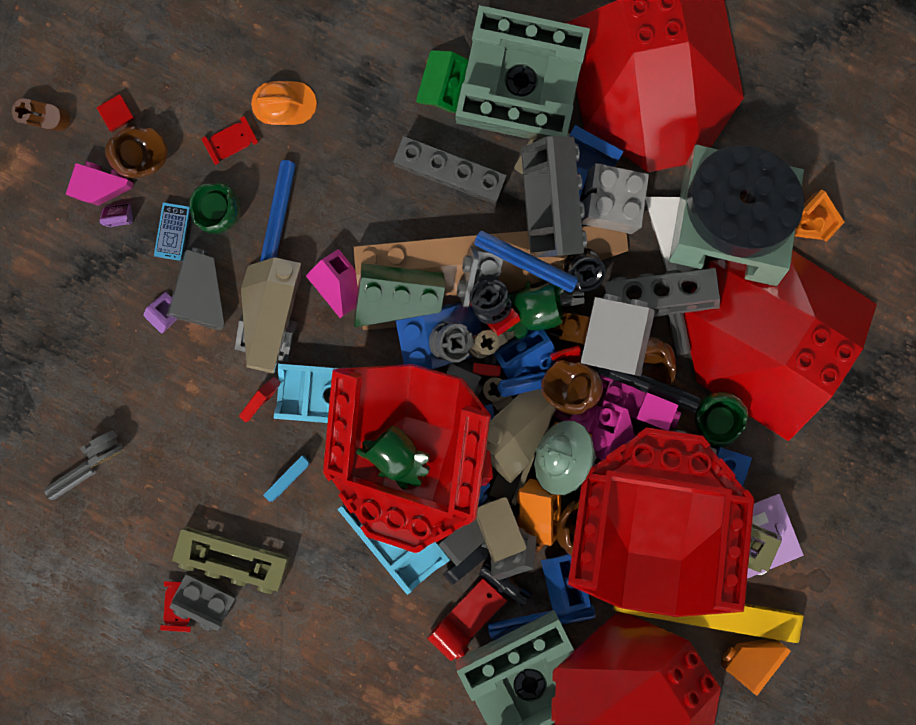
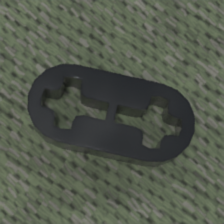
[443,544,490,585]

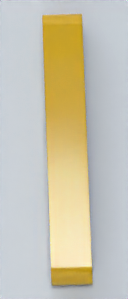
[613,603,804,643]

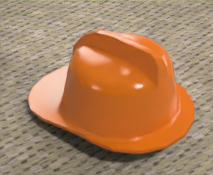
[251,81,317,125]

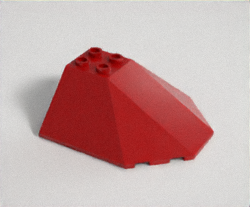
[565,0,744,173]
[683,250,877,441]
[323,364,491,553]
[568,428,754,617]
[551,611,721,725]

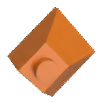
[721,639,791,695]

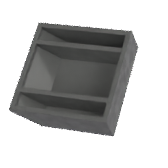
[521,136,587,258]

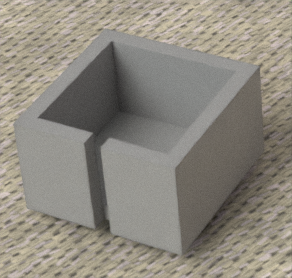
[581,164,649,234]

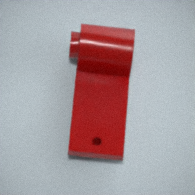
[427,577,507,661]

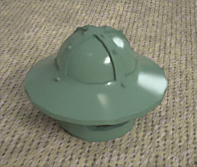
[534,421,595,495]

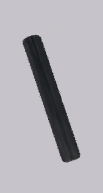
[595,367,701,412]

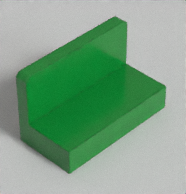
[416,50,469,113]

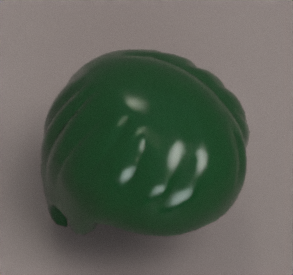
[189,182,241,234]
[694,392,748,447]

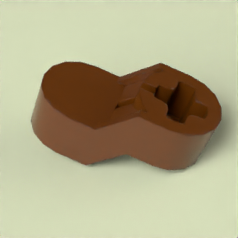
[12,98,70,132]

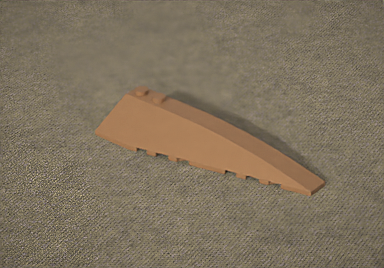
[354,226,628,330]

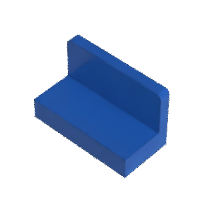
[569,125,623,170]

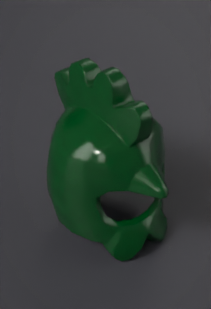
[507,281,565,339]
[356,425,430,490]

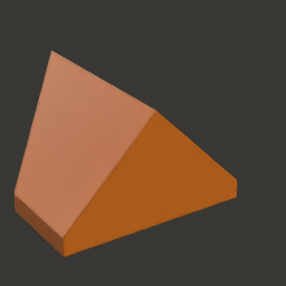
[794,189,844,242]

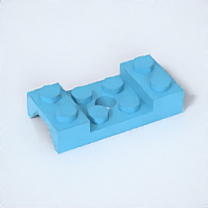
[274,364,338,423]
[338,504,450,595]

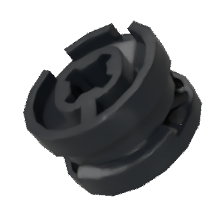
[563,248,606,291]
[469,280,512,324]

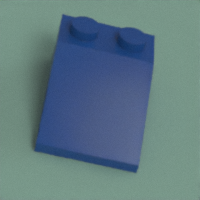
[396,302,485,369]

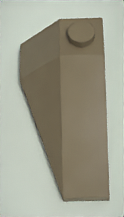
[241,257,301,373]
[486,370,557,483]

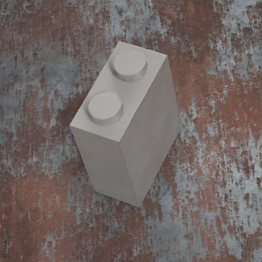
[581,294,655,376]

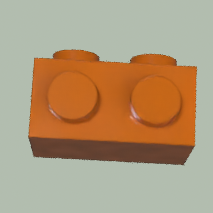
[517,478,561,546]

